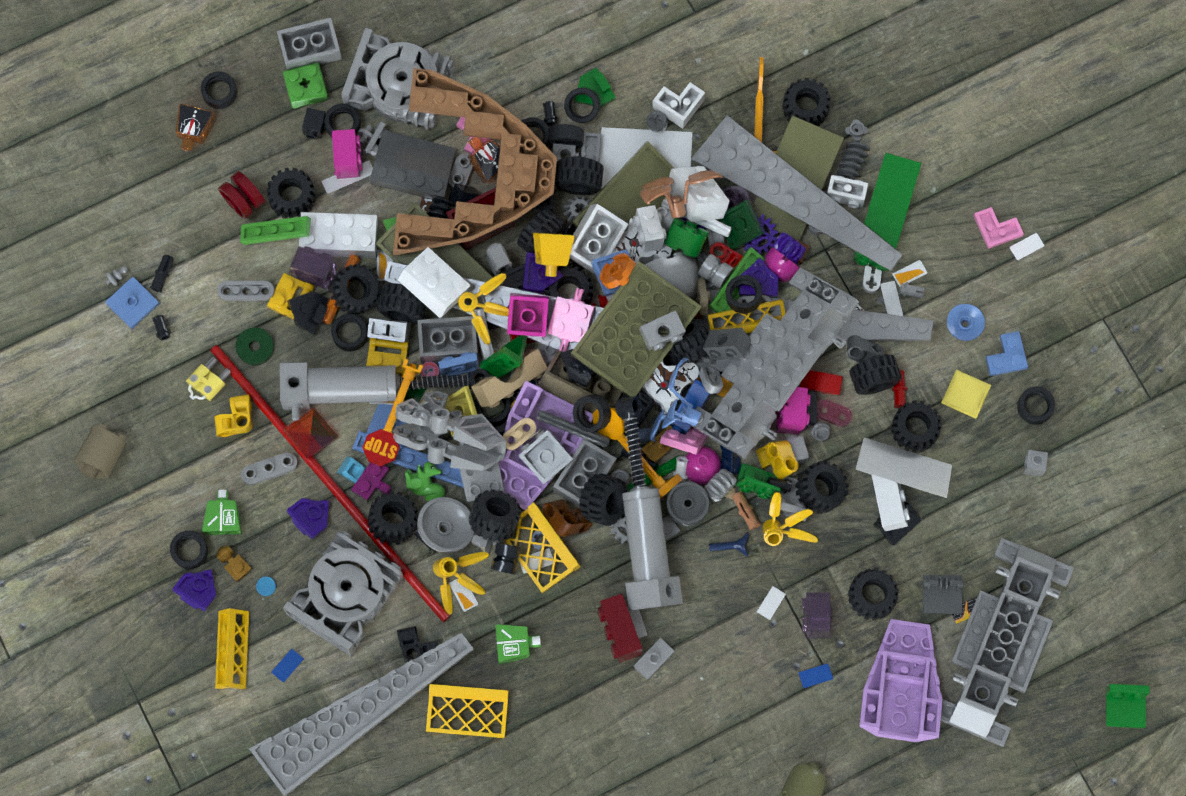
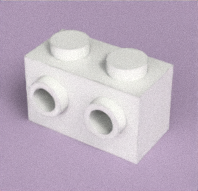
[827,175,868,209]
[633,205,666,252]

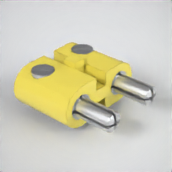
[186,357,231,401]

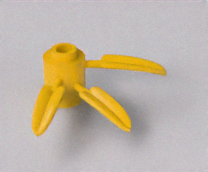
[458,273,509,345]
[762,492,818,546]
[433,552,489,615]

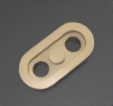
[502,418,536,450]

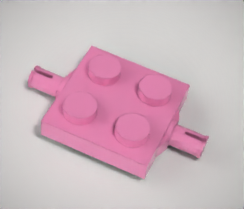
[547,288,595,352]

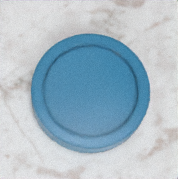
[256,577,276,596]

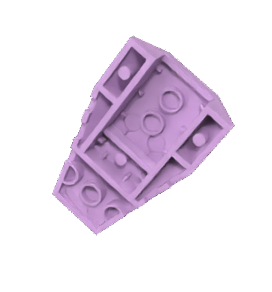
[498,381,593,510]
[859,619,942,742]

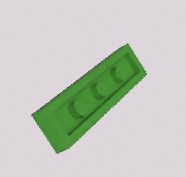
[240,216,311,245]
[708,247,765,317]

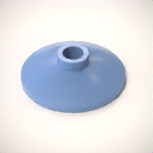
[947,304,985,341]

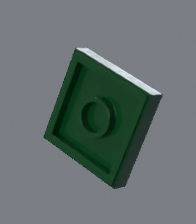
[718,200,764,250]

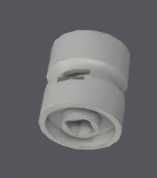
[698,254,733,288]

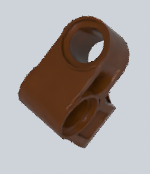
[542,499,592,537]

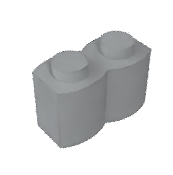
[486,243,513,276]

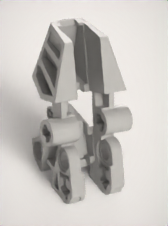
[393,391,506,471]

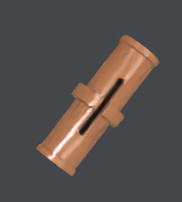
[732,491,761,530]

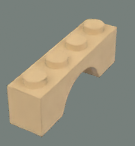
[471,349,547,408]

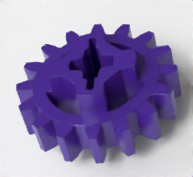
[744,214,778,255]

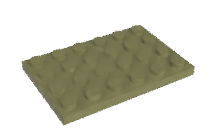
[571,261,702,397]

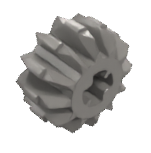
[564,195,591,223]
[705,469,737,502]

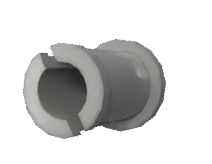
[899,282,924,299]

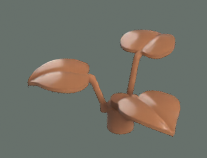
[640,170,723,218]

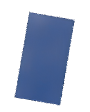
[271,648,304,683]
[798,664,833,688]

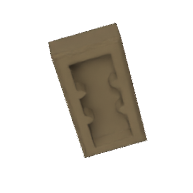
[697,279,710,315]

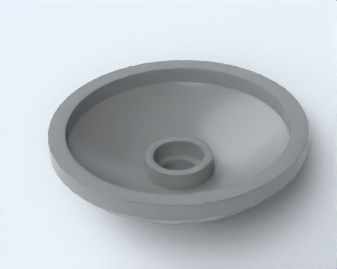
[417,497,474,553]

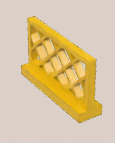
[505,502,581,593]
[426,684,509,738]

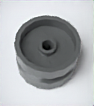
[666,481,709,527]

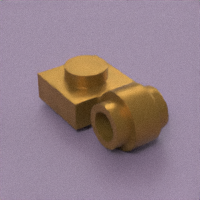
[215,545,252,582]

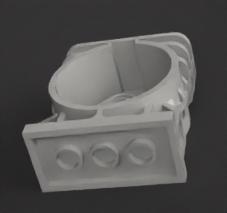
[341,28,454,131]
[283,531,403,657]

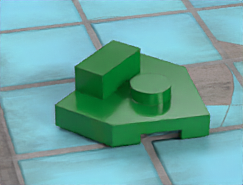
[574,67,616,108]

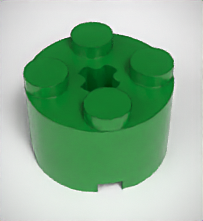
[664,218,709,257]

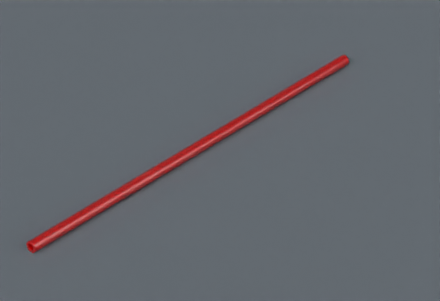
[210,345,450,623]

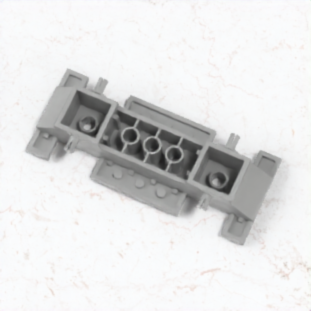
[691,267,859,459]
[941,538,1074,747]

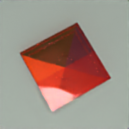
[284,408,338,459]

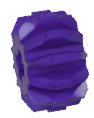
[773,232,806,263]

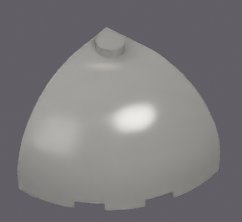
[645,252,700,300]

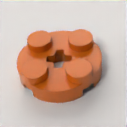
[599,253,636,289]

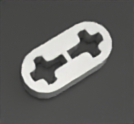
[862,263,882,294]

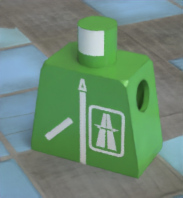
[202,490,242,535]
[495,624,541,665]

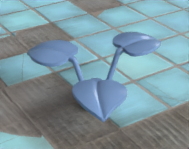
[649,358,702,442]

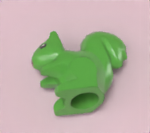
[405,461,445,501]

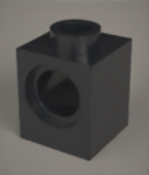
[302,108,326,139]

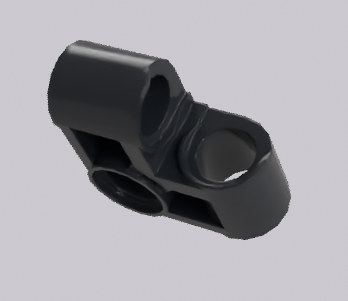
[397,626,439,663]

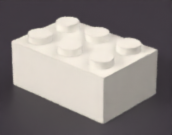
[669,166,729,222]
[570,204,628,273]
[398,247,470,318]

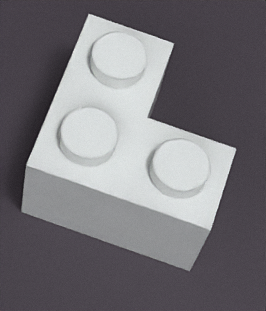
[652,82,705,129]

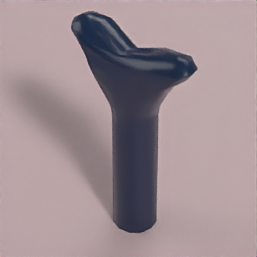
[709,532,749,557]

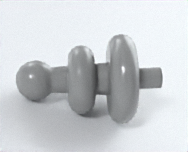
[106,266,128,286]

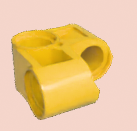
[214,394,253,437]
[755,440,798,479]

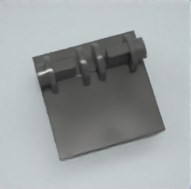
[922,575,963,614]

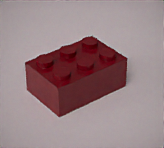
[597,594,642,663]

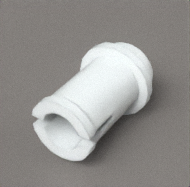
[673,456,689,482]

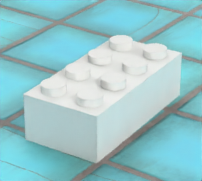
[299,212,378,258]

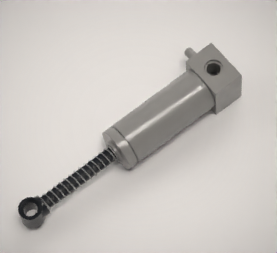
[280,362,489,421]
[615,396,683,611]

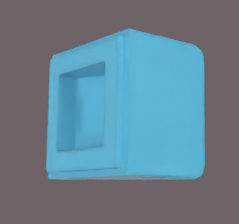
[337,457,366,483]

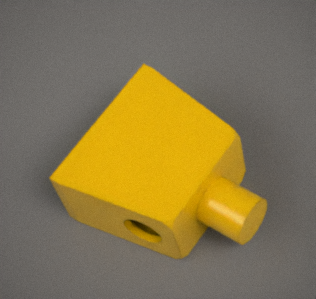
[533,233,574,277]

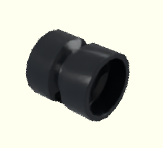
[490,542,521,575]

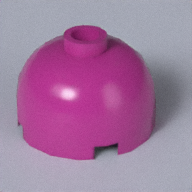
[764,247,800,283]
[685,446,721,486]

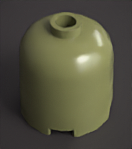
[780,762,827,796]

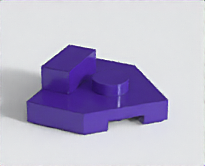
[522,252,563,293]
[739,258,778,297]
[286,498,329,540]
[172,569,216,612]

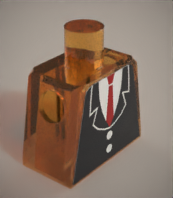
[176,103,216,151]
[468,137,500,182]

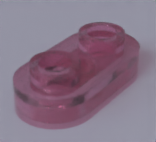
[817,400,852,427]

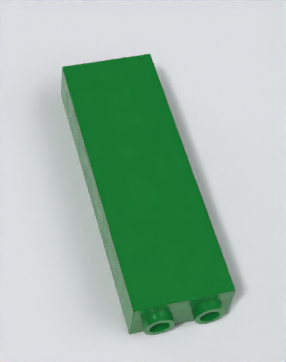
[853,152,922,271]

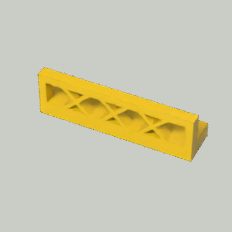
[707,299,785,333]
[215,608,249,690]

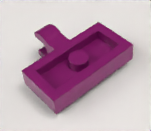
[351,462,392,502]

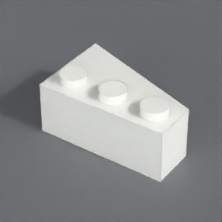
[872,475,910,531]

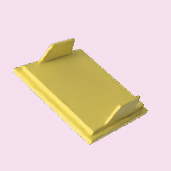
[941,370,991,419]

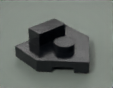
[287,291,329,334]
[561,349,594,388]

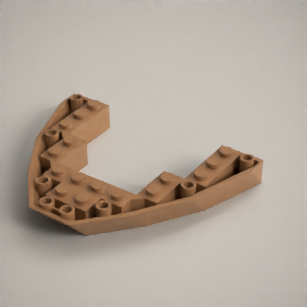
[393,68,557,256]

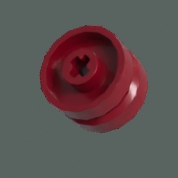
[218,171,265,219]

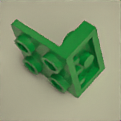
[480,335,527,378]
[735,463,781,499]
[1106,684,1150,728]

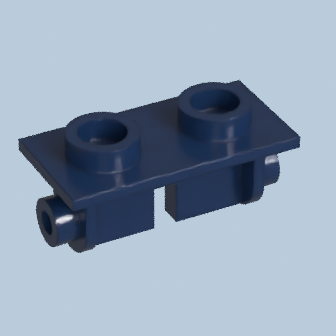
[720,445,740,475]

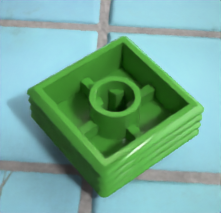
[283,62,328,109]

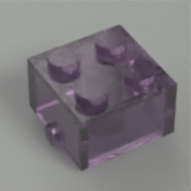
[289,246,337,291]
[802,592,833,639]

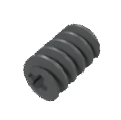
[836,141,870,180]

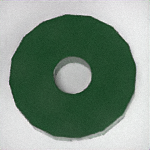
[235,328,274,366]

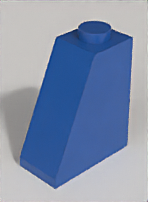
[670,379,711,435]

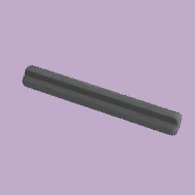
[536,410,610,447]

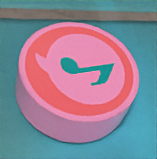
[420,362,439,377]

